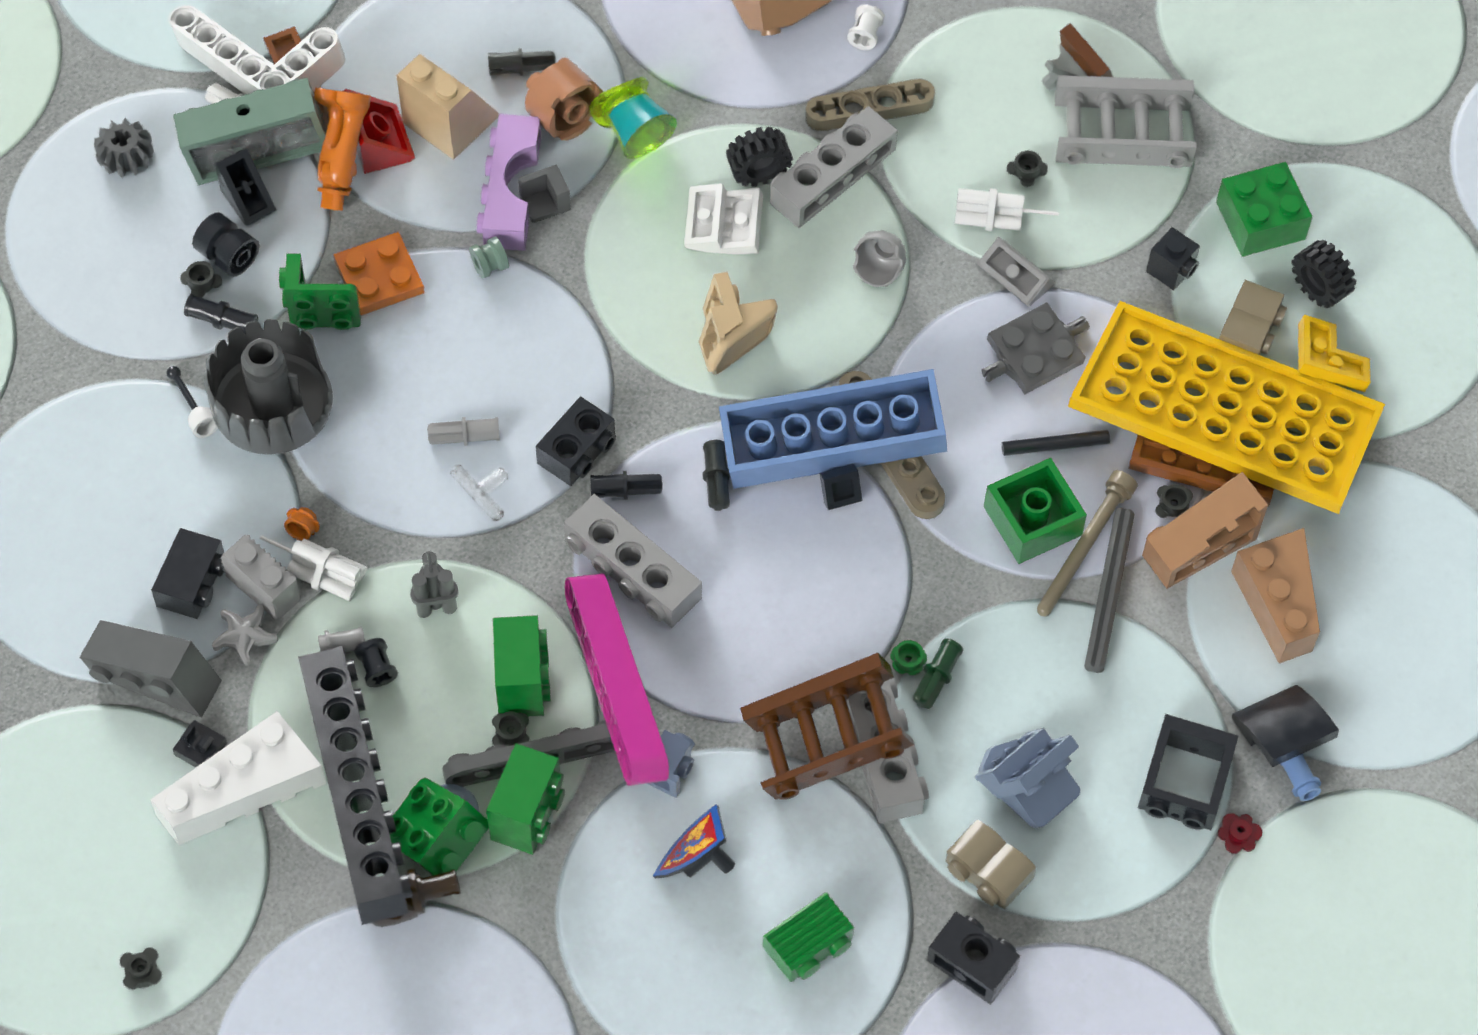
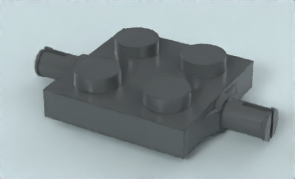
[981,302,1090,394]

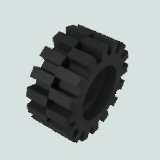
[726,127,793,187]
[1291,240,1356,308]

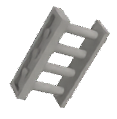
[1055,75,1197,168]

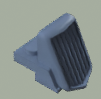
[974,728,1080,828]

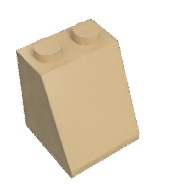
[396,54,499,160]

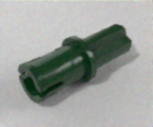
[913,639,964,709]

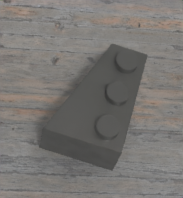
[79,620,222,718]

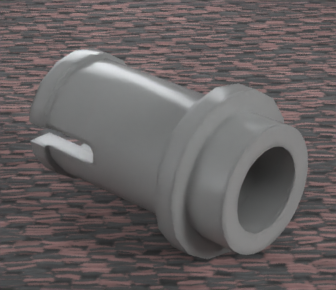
[318,627,365,654]

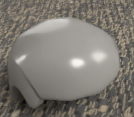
[853,230,906,287]

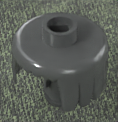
[204,319,333,455]

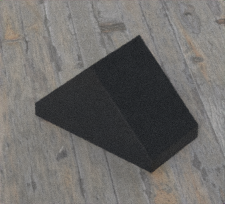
[215,148,277,226]

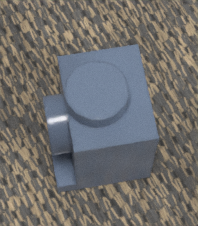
[647,730,695,798]

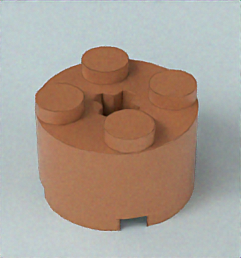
[525,58,604,141]

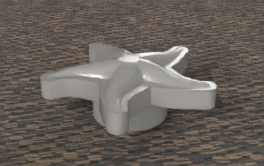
[212,605,278,666]

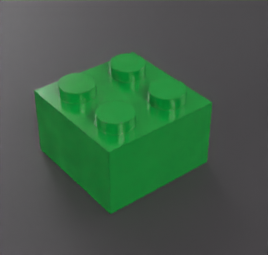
[1216,162,1313,257]
[983,457,1087,564]
[493,615,551,717]
[486,743,565,855]

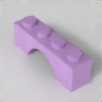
[477,114,541,251]

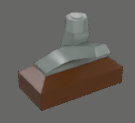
[1041,23,1113,91]

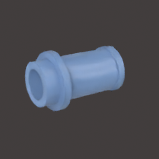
[1281,754,1321,801]

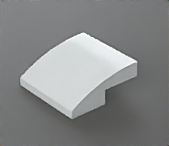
[684,183,763,254]

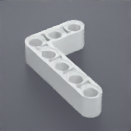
[169,5,346,95]

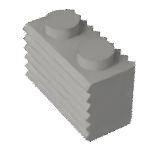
[220,535,300,620]

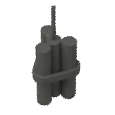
[410,551,458,618]

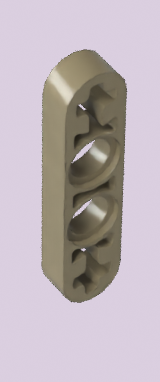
[806,79,935,131]

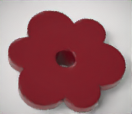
[1218,813,1263,854]

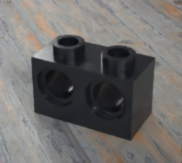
[536,396,616,486]

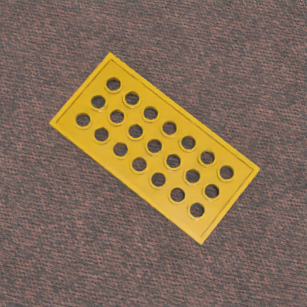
[1068,301,1385,514]

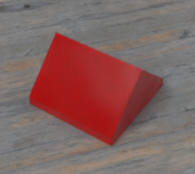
[343,88,415,174]

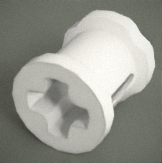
[847,5,884,50]

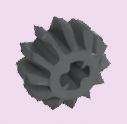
[94,118,154,178]

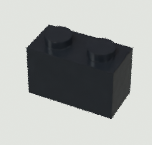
[151,528,225,619]

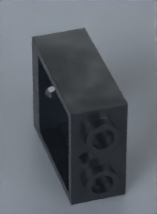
[1137,714,1239,830]

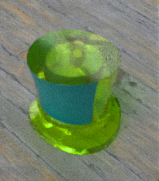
[589,76,677,159]

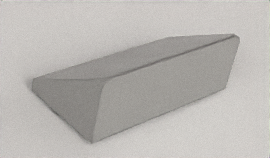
[977,237,1055,307]

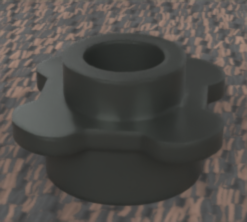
[1007,150,1048,187]
[180,261,222,298]
[1155,484,1193,518]
[492,711,530,746]
[119,947,162,990]

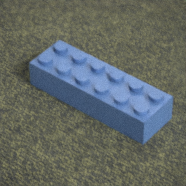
[719,369,947,489]

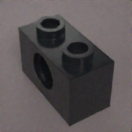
[927,911,1020,1005]

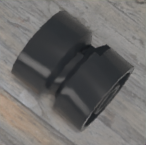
[192,212,260,277]

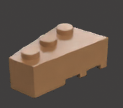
[1142,472,1268,589]
[1231,528,1320,663]

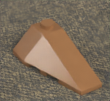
[731,0,832,36]

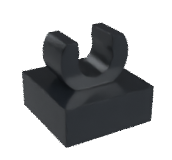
[819,464,863,510]
[172,720,227,767]

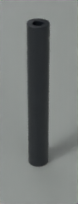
[1001,430,1110,456]

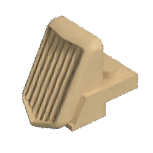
[699,272,778,375]

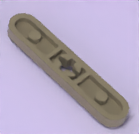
[839,371,945,519]

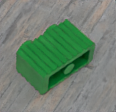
[762,892,854,982]

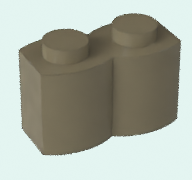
[1219,280,1287,355]
[946,819,1036,909]

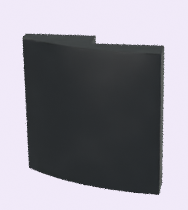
[1232,685,1339,767]

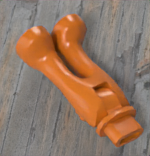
[314,88,371,211]

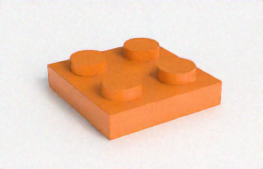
[333,231,425,316]

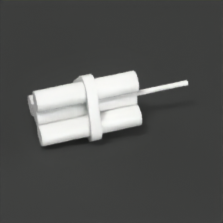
[955,188,1059,231]
[260,536,367,601]

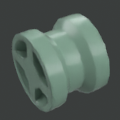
[469,236,509,279]

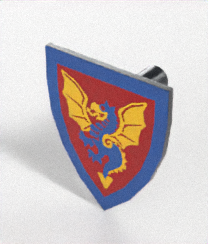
[653,804,735,879]

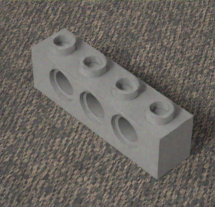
[770,106,898,228]
[564,494,702,628]
[846,678,929,824]

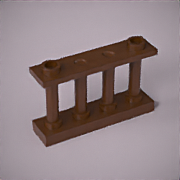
[740,653,914,800]

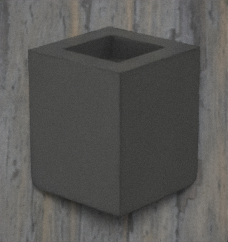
[518,164,571,223]

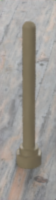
[1037,470,1138,617]

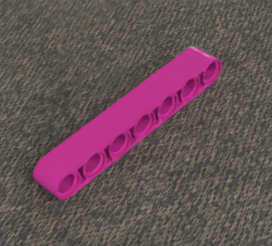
[564,573,669,786]

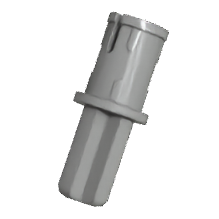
[427,417,500,446]

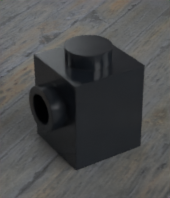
[1146,227,1200,291]

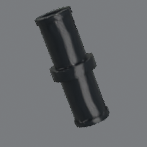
[184,294,259,334]

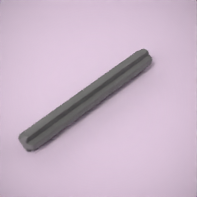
[1084,508,1135,673]

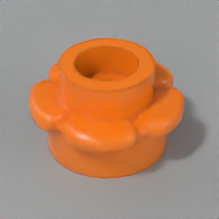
[284,507,320,541]

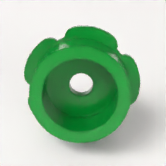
[890,640,927,676]

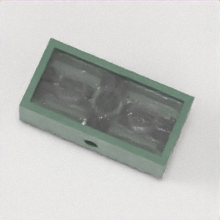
[173,78,326,185]

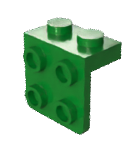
[279,253,361,330]
[389,778,489,876]

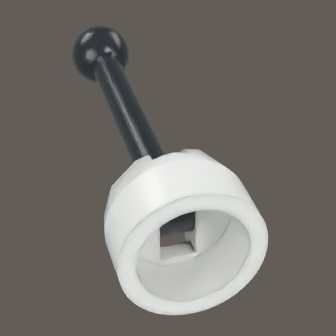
[166,366,218,438]

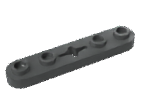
[442,720,615,787]

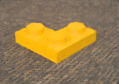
[1298,315,1371,392]

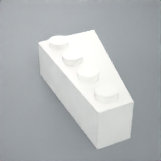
[151,711,326,845]

